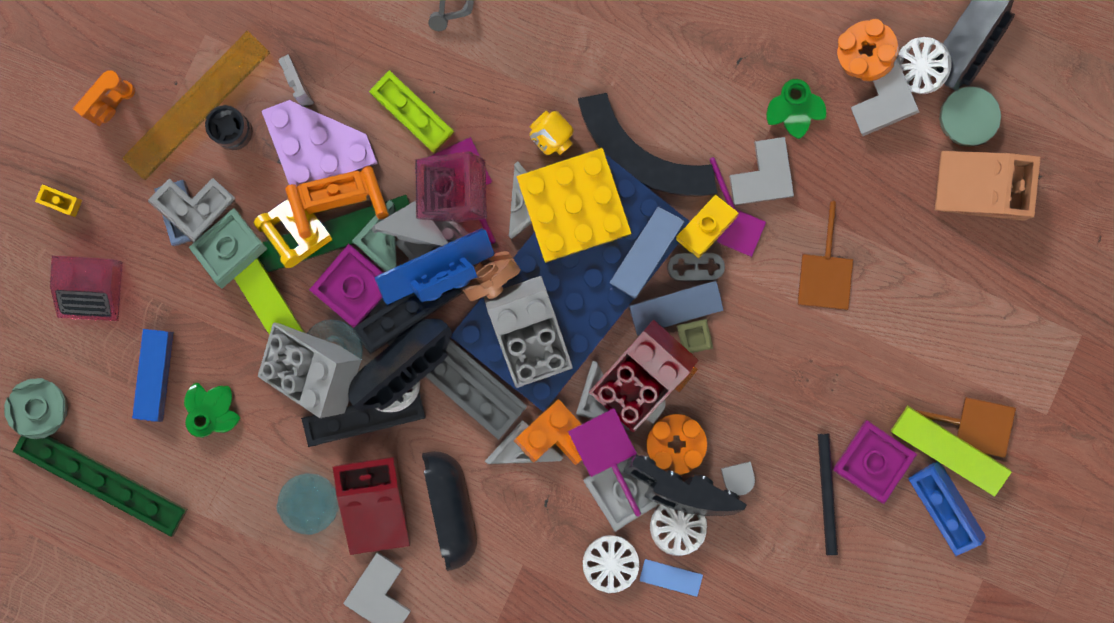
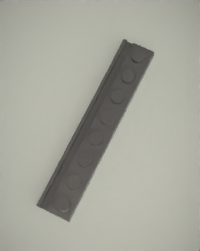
[365,299,527,440]

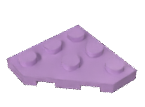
[262,100,378,186]

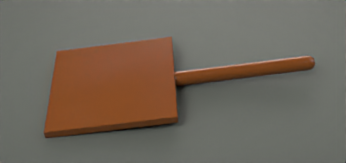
[797,200,853,310]
[904,397,1016,458]

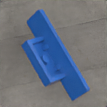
[375,228,494,304]

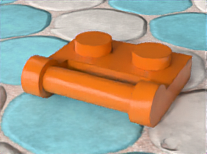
[73,70,135,126]

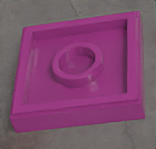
[309,244,383,328]
[832,420,917,504]

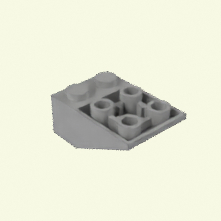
[484,276,573,388]
[258,323,361,418]

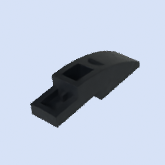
[623,455,747,516]

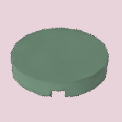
[939,86,1001,147]
[4,378,68,439]

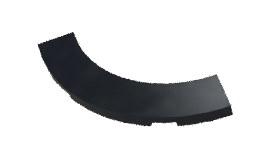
[578,93,718,196]

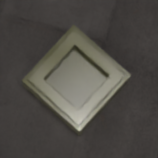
[677,319,713,353]

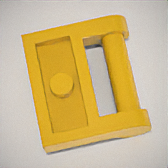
[253,199,332,268]

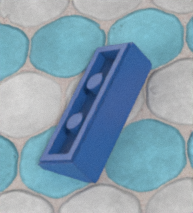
[132,329,174,422]
[908,461,986,556]

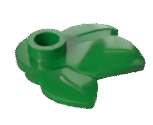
[766,79,826,139]
[184,383,240,438]

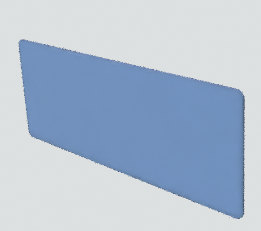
[639,559,703,596]

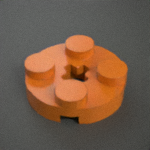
[837,19,899,81]
[646,414,707,475]

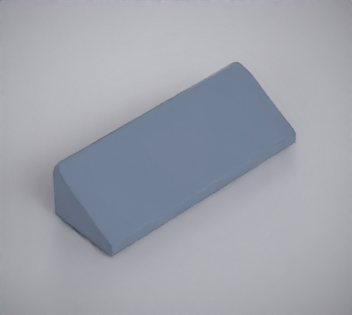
[610,207,685,299]
[629,281,723,335]

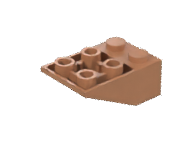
[934,151,1040,221]

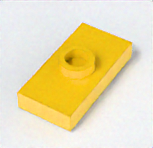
[676,195,738,258]

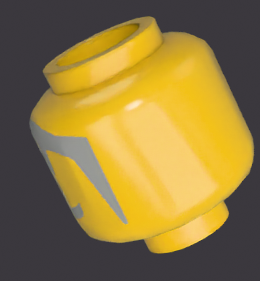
[529,110,574,155]

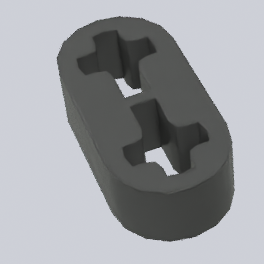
[667,253,725,281]

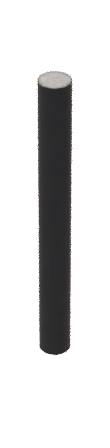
[817,433,838,555]

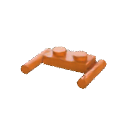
[285,166,389,239]

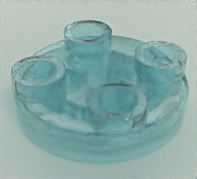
[276,473,339,535]

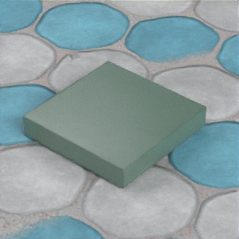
[189,208,268,289]

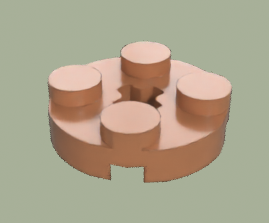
[461,251,521,301]

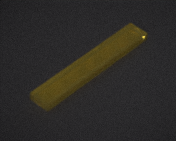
[122,30,270,180]

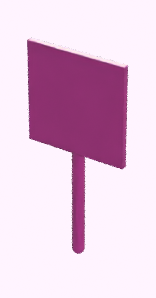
[568,408,641,517]

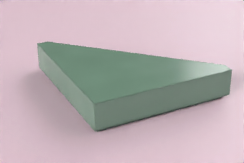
[352,200,397,272]

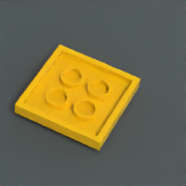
[516,148,631,263]

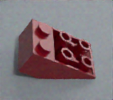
[589,320,699,433]
[332,456,410,555]

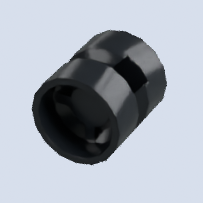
[205,105,253,151]

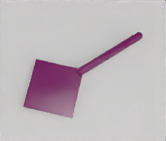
[709,157,766,257]

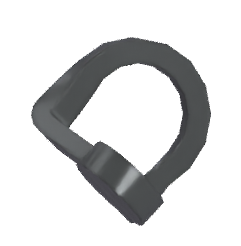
[428,0,474,31]

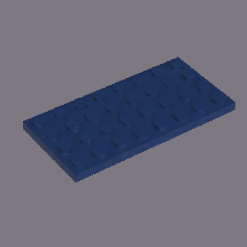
[451,154,690,412]

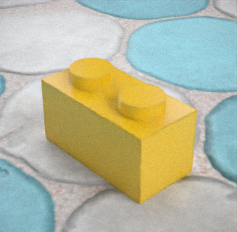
[35,184,82,217]

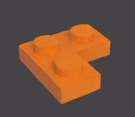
[513,399,582,465]

